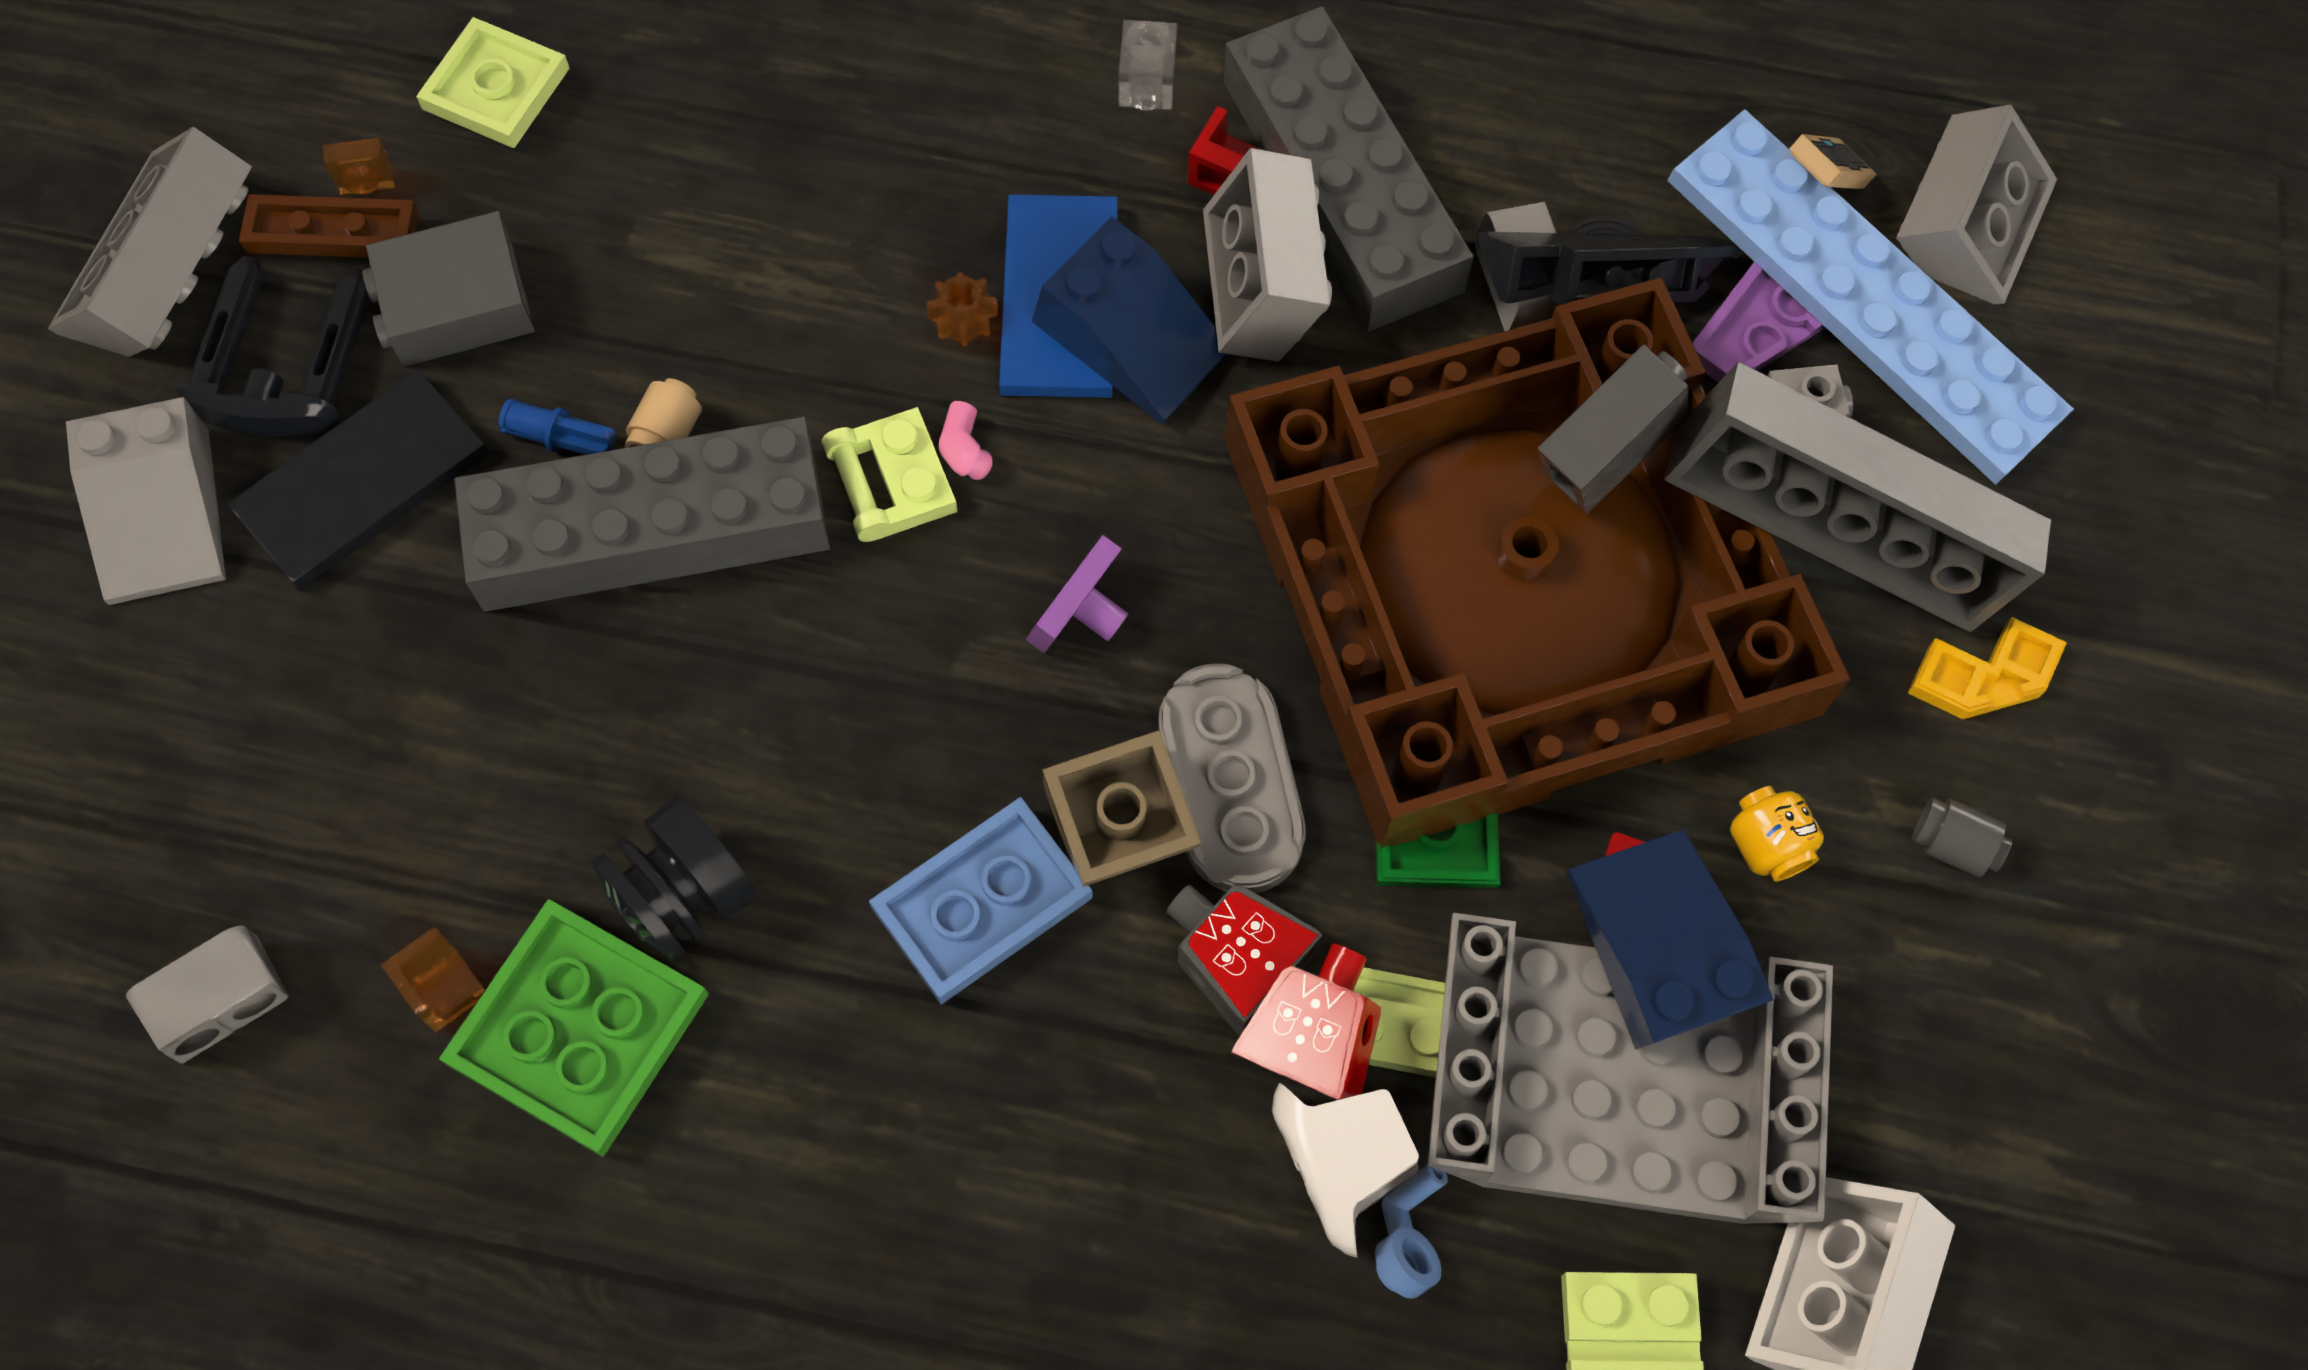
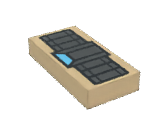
[1789,134,1877,189]

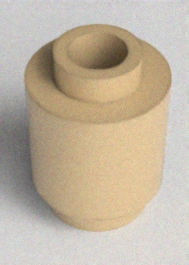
[625,378,702,448]

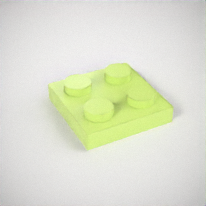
[416,17,570,148]

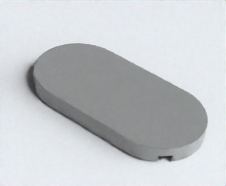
[1159,664,1306,893]

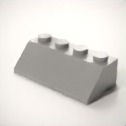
[48,127,252,357]

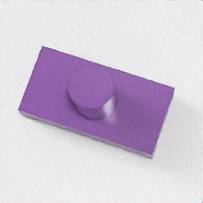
[1026,535,1129,653]

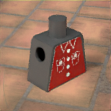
[1166,884,1323,1036]

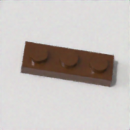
[239,194,419,258]

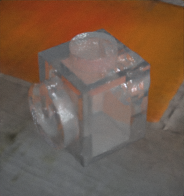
[1119,20,1177,110]

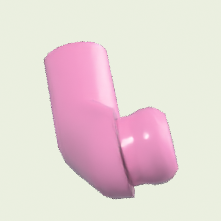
[938,401,993,480]

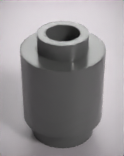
[1911,797,2012,878]

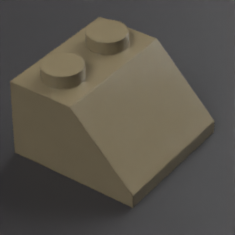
[1042,730,1202,887]

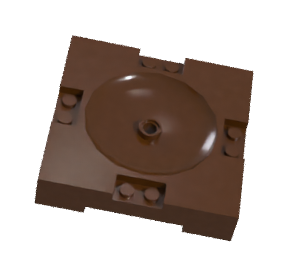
[1224,278,1850,849]

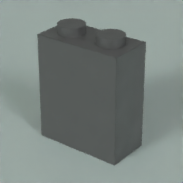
[362,211,535,367]
[1537,345,1688,515]

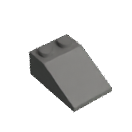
[66,397,226,605]

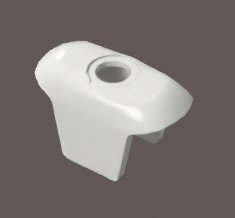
[1272,1083,1419,1258]

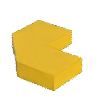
[1908,617,2067,720]

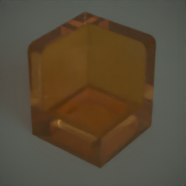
[381,928,486,1032]

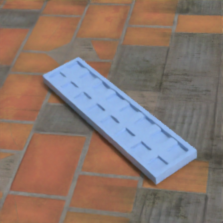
[1667,109,2074,485]

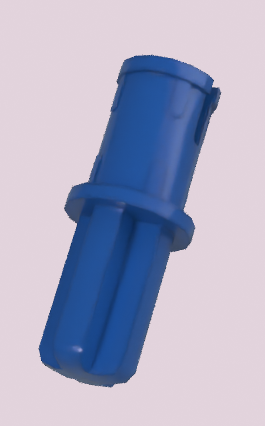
[498,398,616,455]

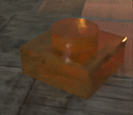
[323,138,396,195]

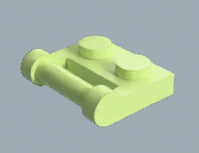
[821,407,958,542]

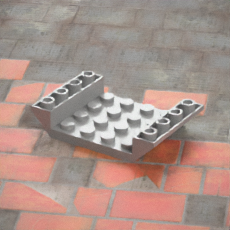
[1427,913,1833,1224]

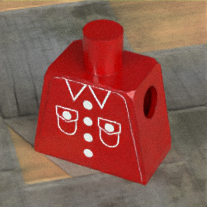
[1232,943,1381,1100]

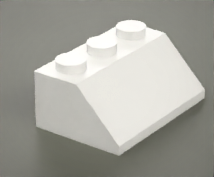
[1745,1177,1955,1370]

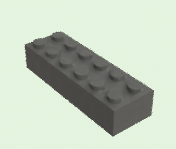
[1223,6,1474,333]
[1664,361,2051,633]
[455,417,830,612]

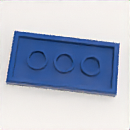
[999,195,1118,398]

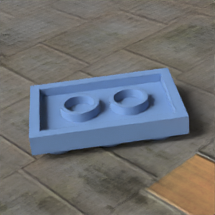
[869,797,1093,1005]

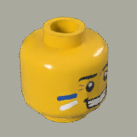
[1730,786,1824,882]

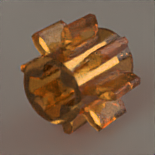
[927,272,998,346]

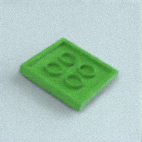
[439,899,709,1157]

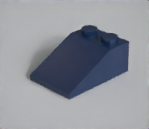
[1032,217,1228,425]
[1566,829,1774,1050]

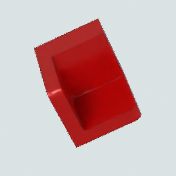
[1188,106,1262,195]

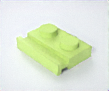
[1354,968,1445,1078]
[1561,1272,1704,1370]

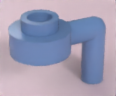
[1375,1165,1448,1299]

